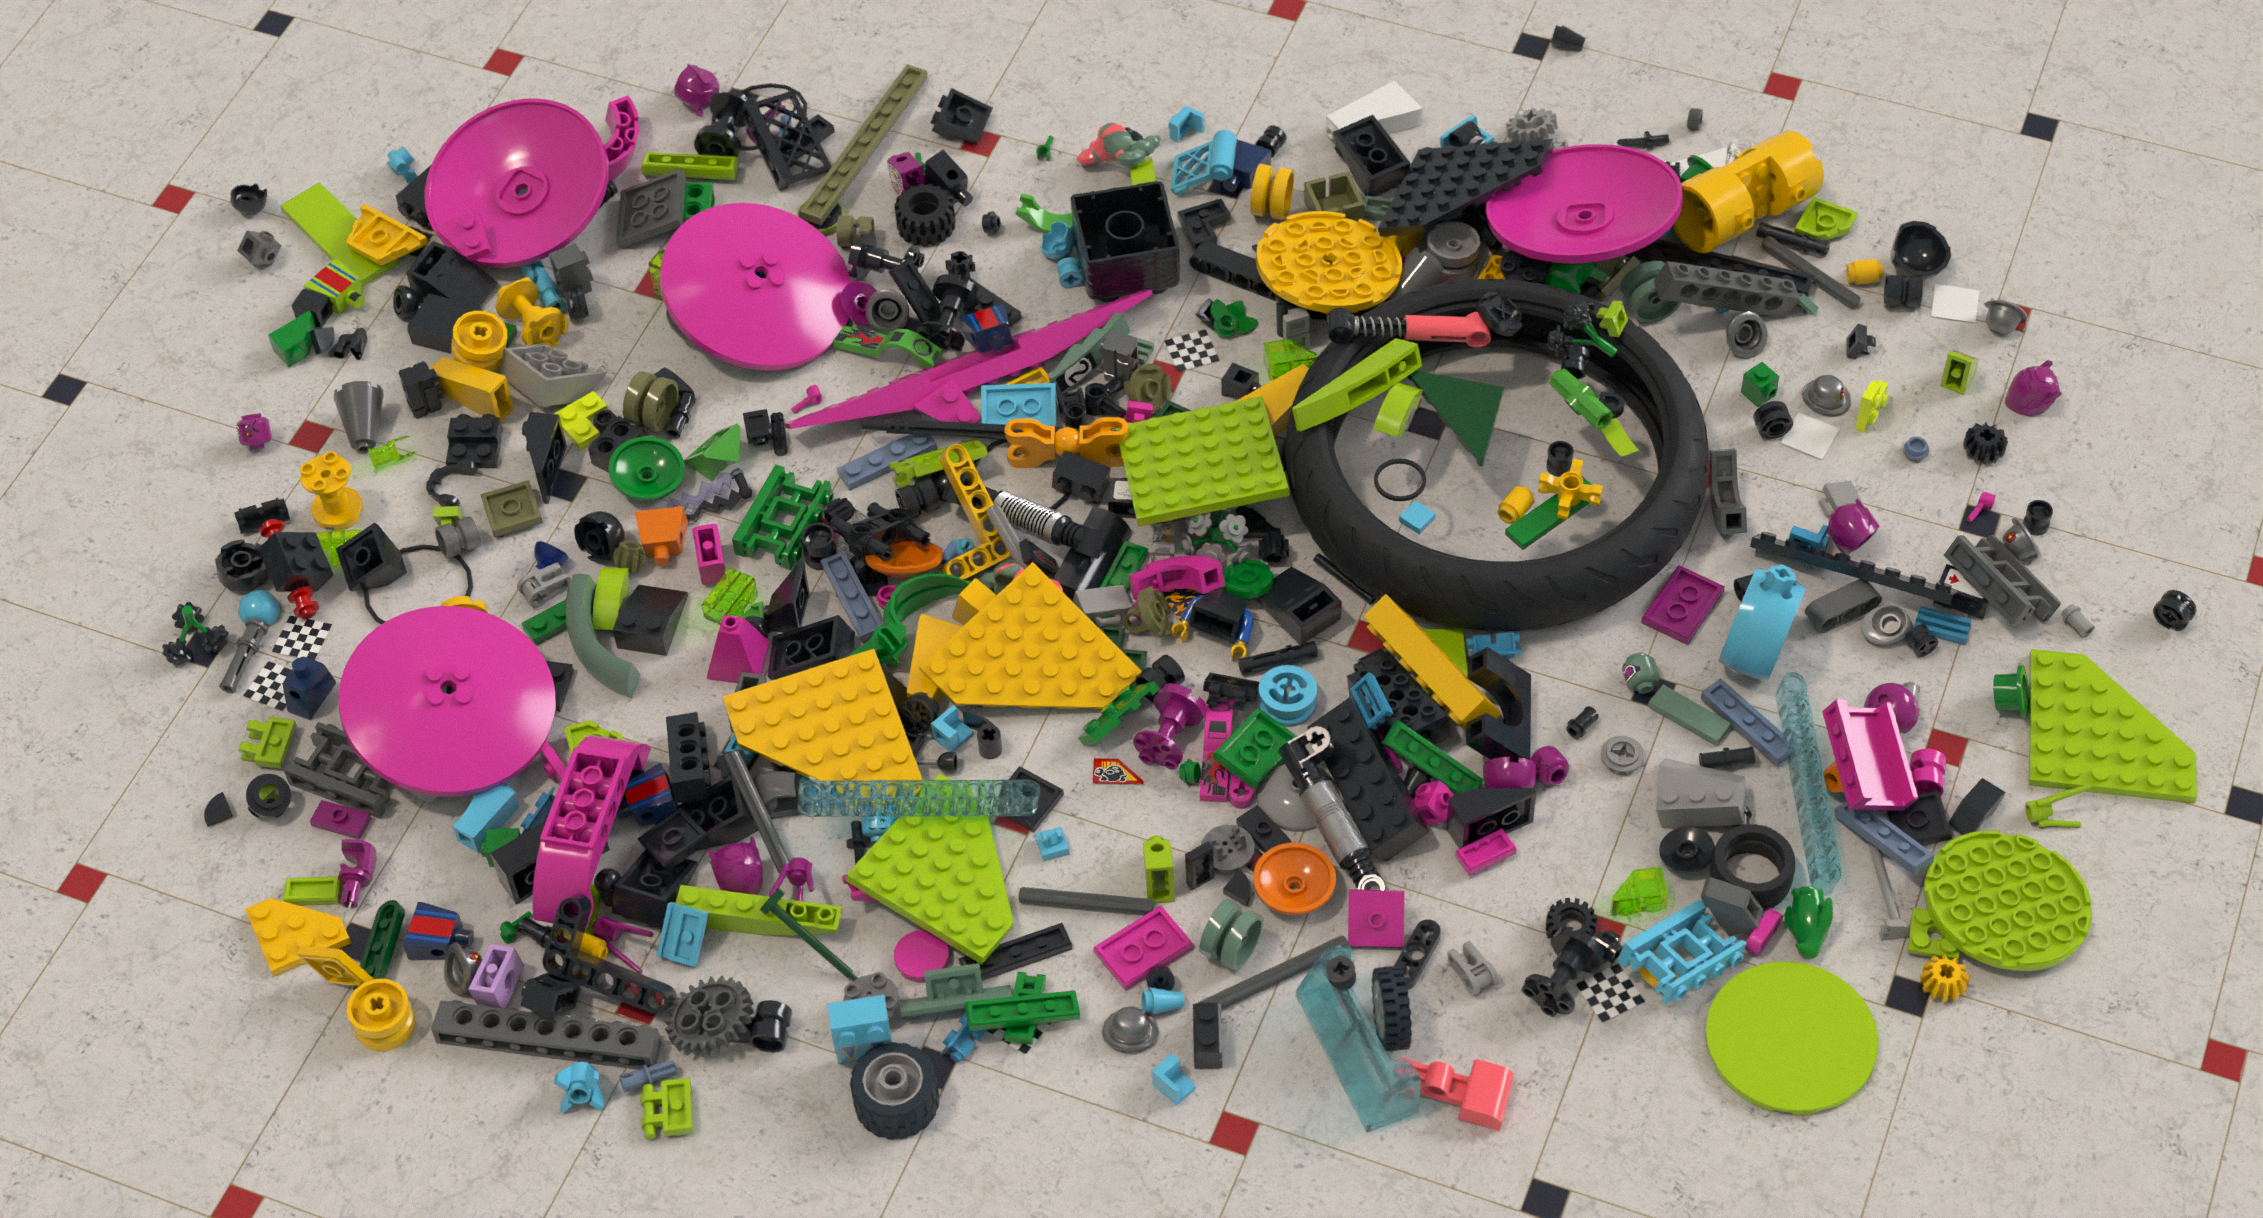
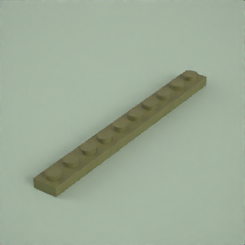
[800,64,928,225]

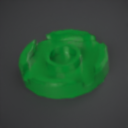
[1223,560,1274,599]

